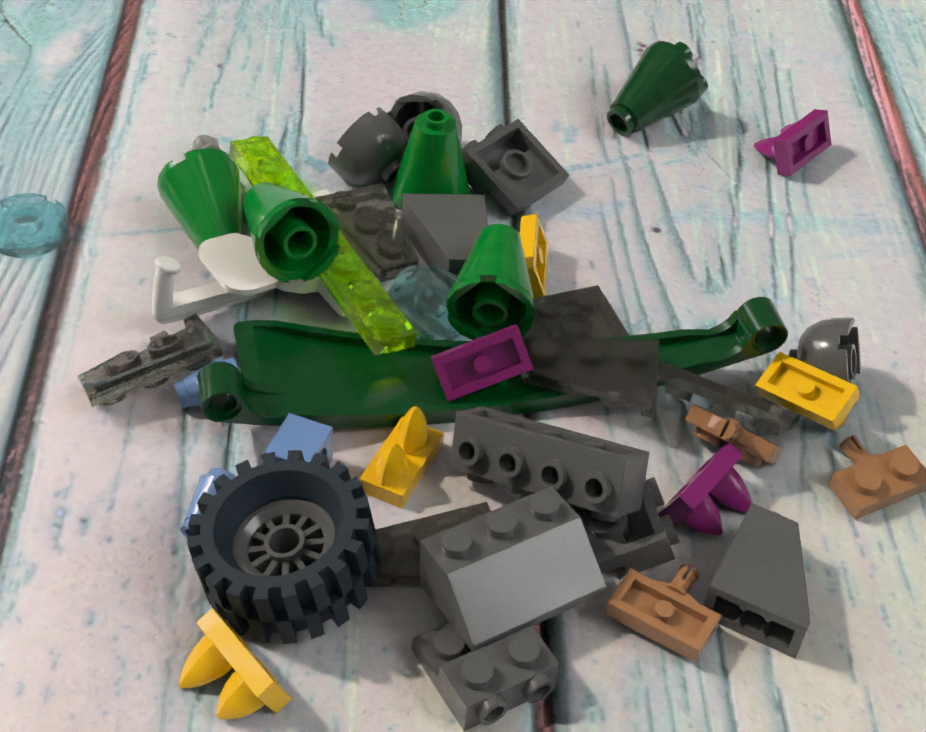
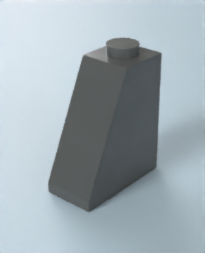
[401,194,488,291]
[703,503,810,659]

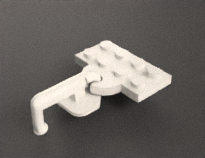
[152,189,415,324]

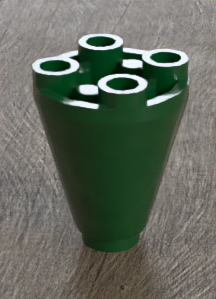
[607,41,708,136]

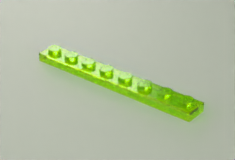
[229,136,417,355]

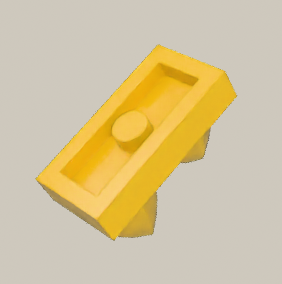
[519,213,549,301]
[755,351,860,431]
[359,406,444,509]
[178,608,292,719]

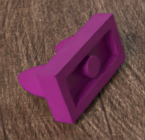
[754,109,832,176]
[431,324,533,401]
[658,442,753,535]

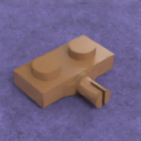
[685,404,783,467]
[828,435,926,520]
[604,564,722,663]

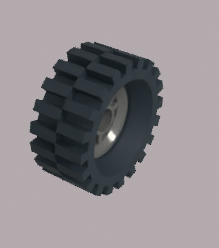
[187,450,381,644]

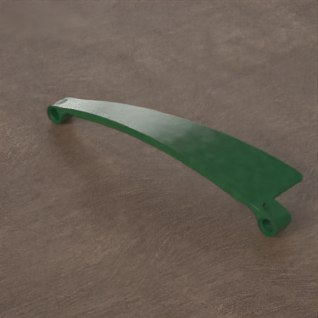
[196,297,788,428]

